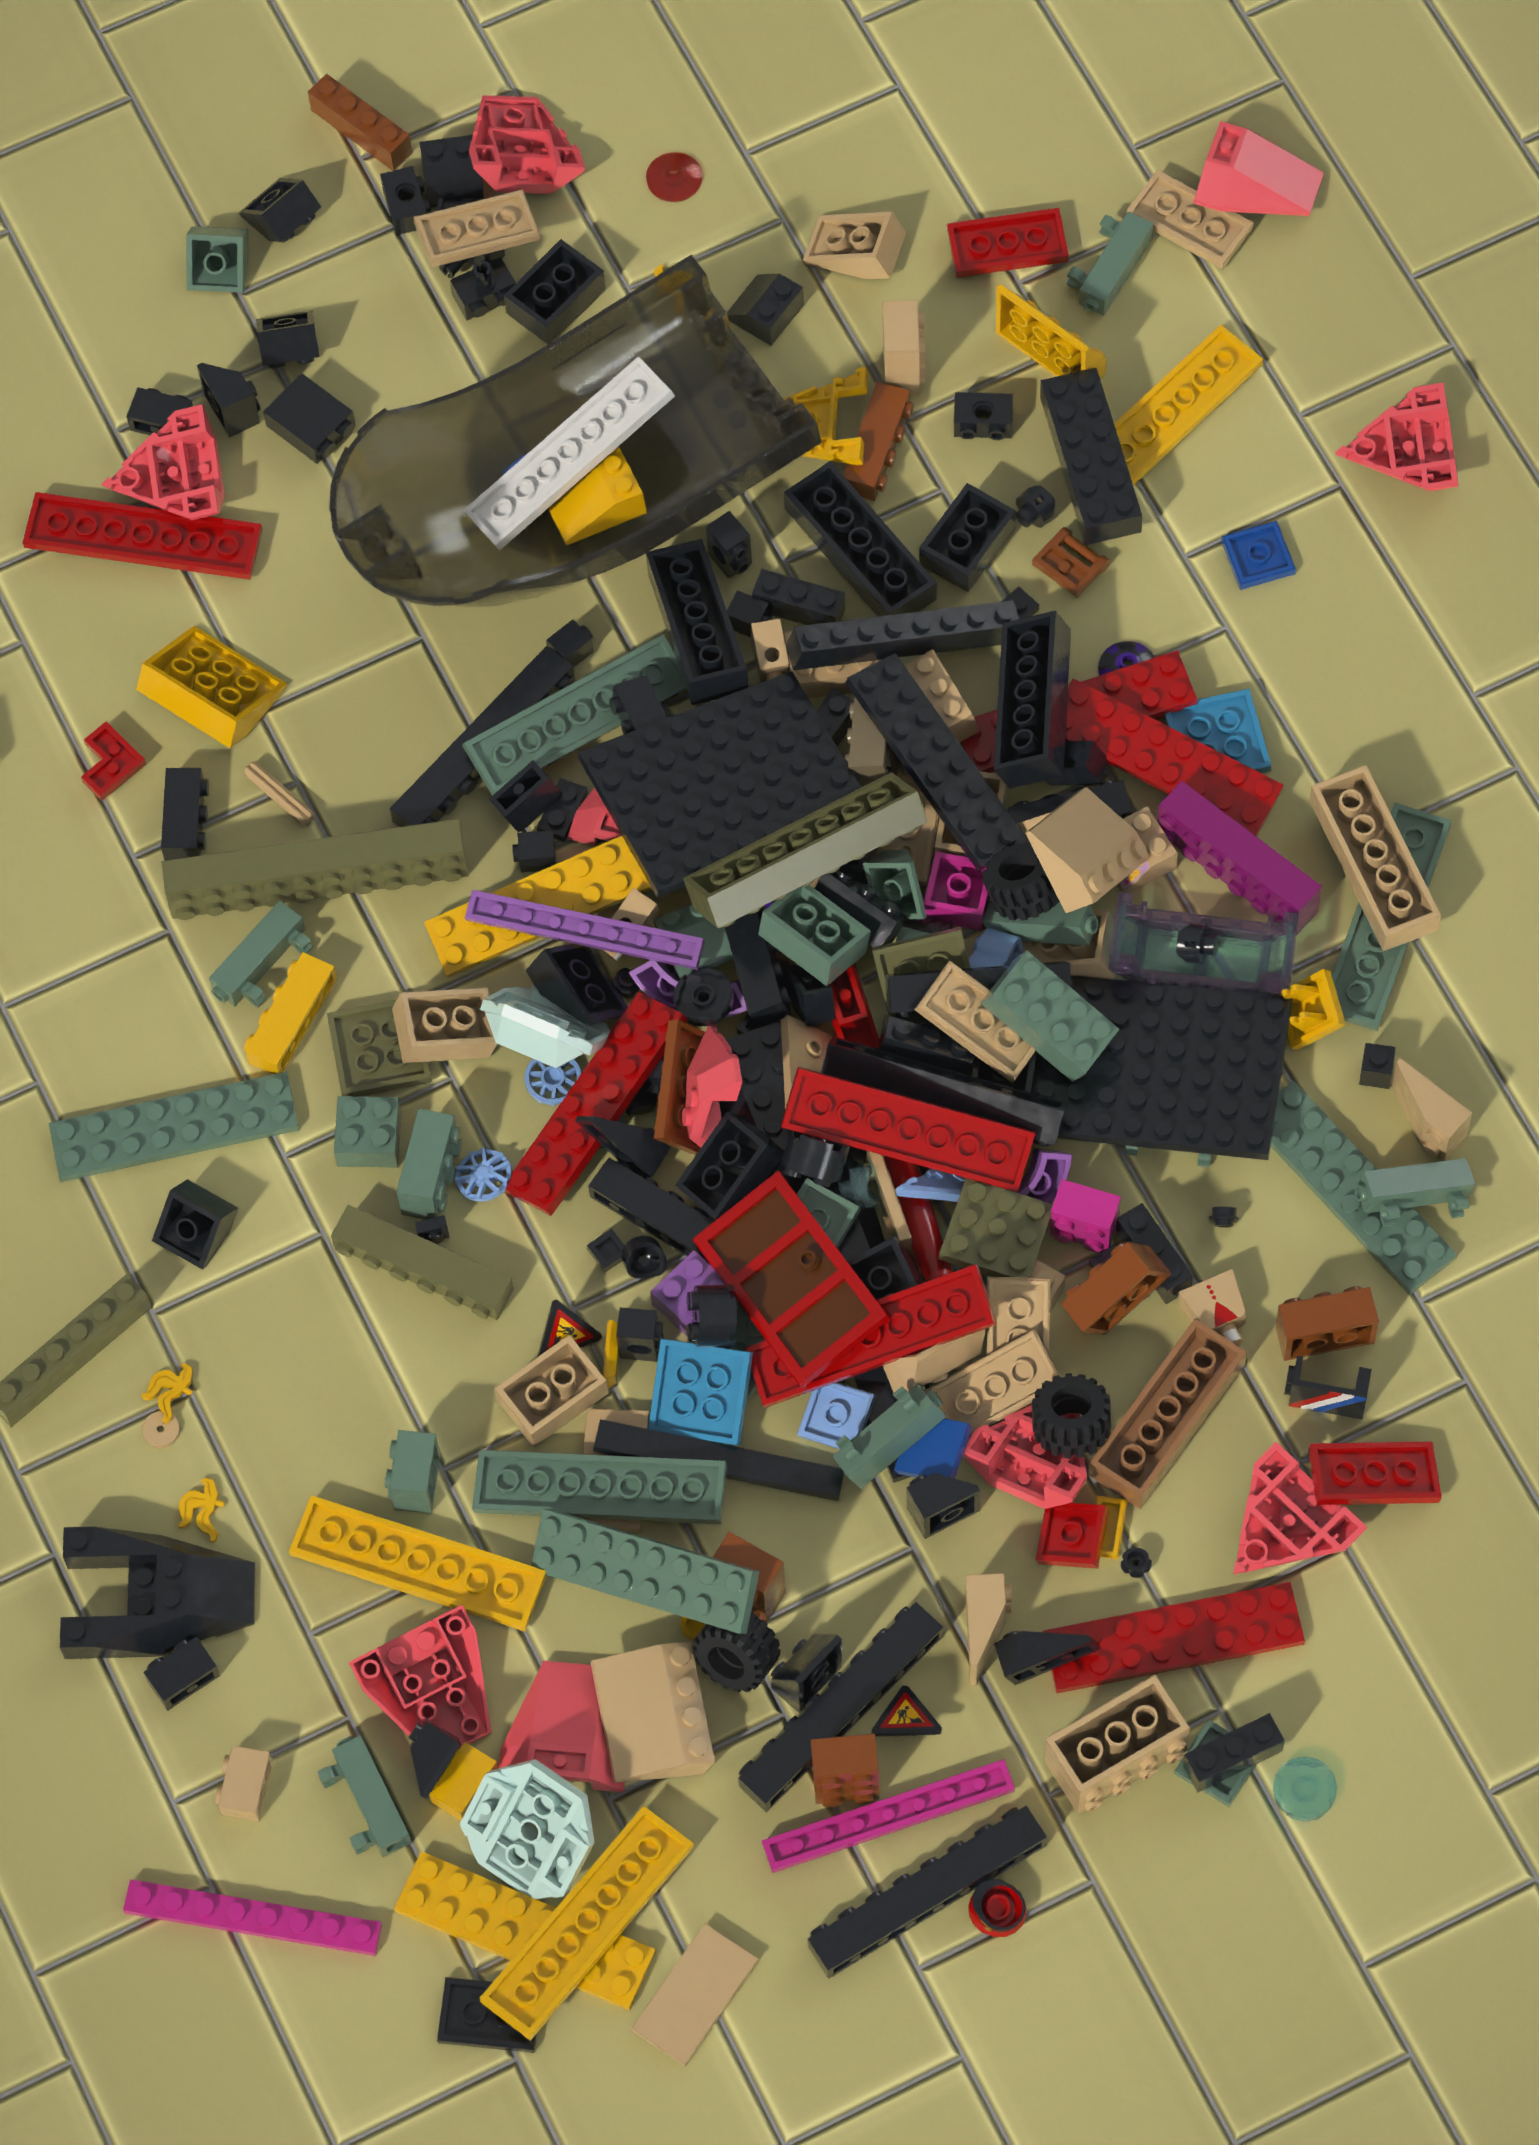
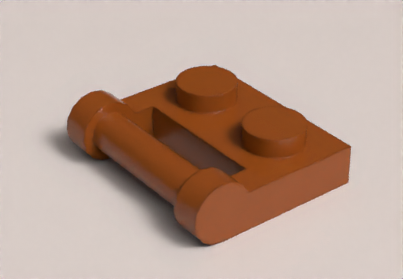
[1032,527,1111,598]

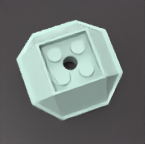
[480,985,610,1068]
[459,1759,595,1899]

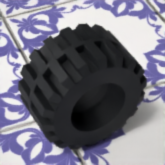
[982,841,1059,921]
[1032,1373,1111,1459]
[693,1612,781,1692]

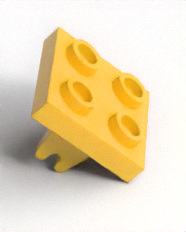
[1275,969,1346,1050]

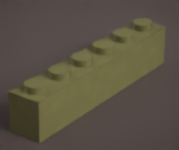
[331,1205,514,1320]
[0,1274,152,1428]

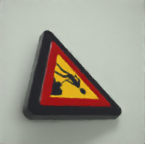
[537,1300,602,1357]
[872,1685,942,1737]

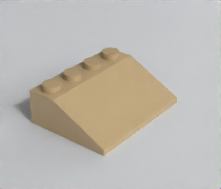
[1026,787,1149,913]
[590,1642,715,1783]

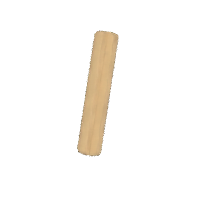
[244,762,314,826]

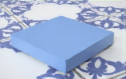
[797,1382,877,1450]

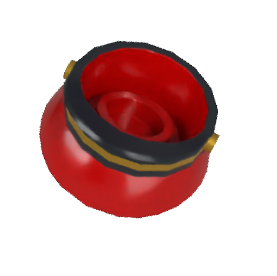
[968,1879,1027,1937]

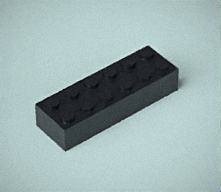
[1040,367,1142,545]
[784,461,937,617]
[646,539,749,705]
[994,610,1071,789]

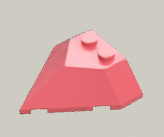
[1335,383,1459,491]
[101,404,225,520]
[682,1024,742,1147]
[963,1405,1087,1509]
[1233,1442,1367,1575]

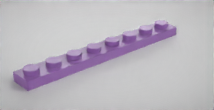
[465,890,705,970]

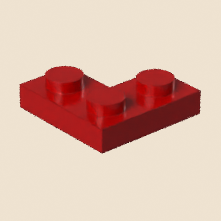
[81,721,146,801]

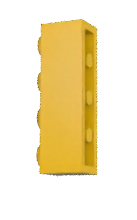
[244,952,337,1074]

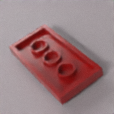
[947,208,1069,278]
[1308,1441,1442,1505]

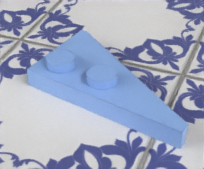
[895,1169,966,1202]

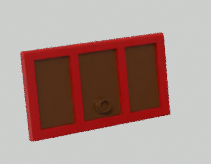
[693,1171,890,1387]

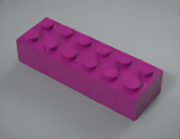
[1157,781,1322,937]

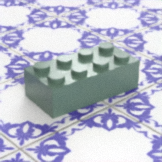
[981,950,1119,1082]

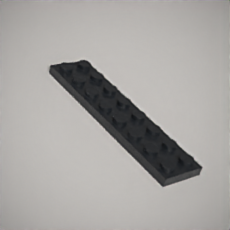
[845,653,1028,872]

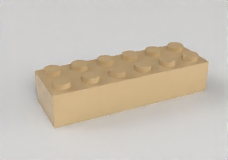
[1310,765,1441,952]

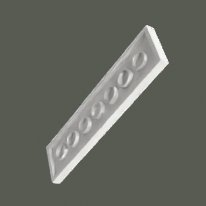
[463,356,675,551]

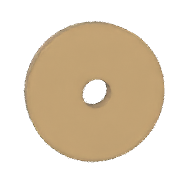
[142,1411,180,1448]

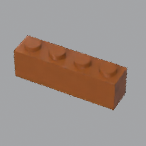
[308,73,412,171]
[843,382,914,501]

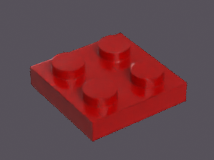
[1035,1503,1109,1569]

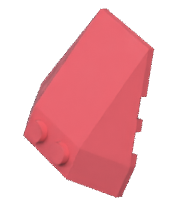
[469,95,585,194]

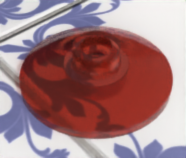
[646,152,702,202]

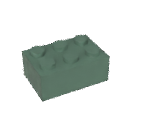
[758,885,871,986]
[396,1108,462,1220]

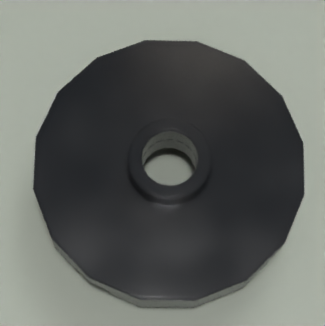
[673,968,734,1026]

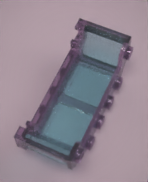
[1108,892,1299,995]

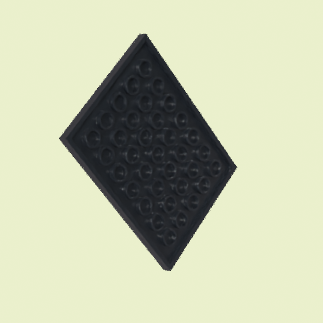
[578,671,861,898]
[1032,975,1293,1160]

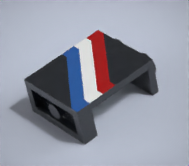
[1284,1356,1372,1420]

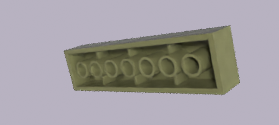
[683,772,928,929]

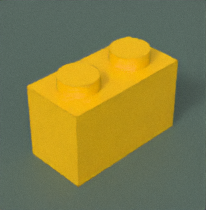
[429,1742,498,1821]

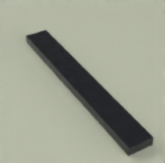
[593,1419,844,1501]

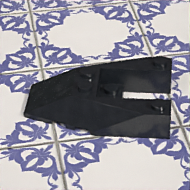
[60,1526,255,1659]

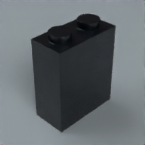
[263,373,356,464]

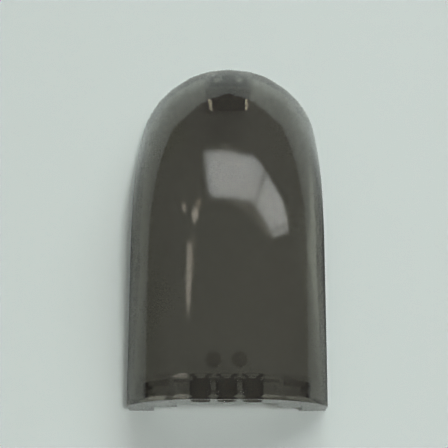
[329,254,822,607]

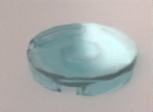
[1272,1756,1337,1822]

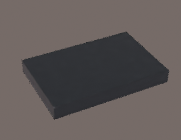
[437,1977,537,2053]

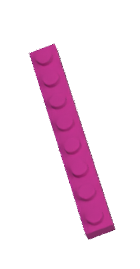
[762,1759,1015,1873]
[123,1879,382,1956]

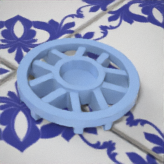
[525,1059,581,1106]
[455,1147,512,1202]

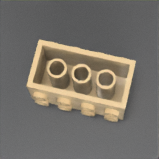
[1044,1675,1190,1814]

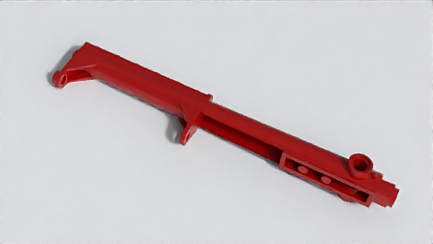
[830,963,952,1283]

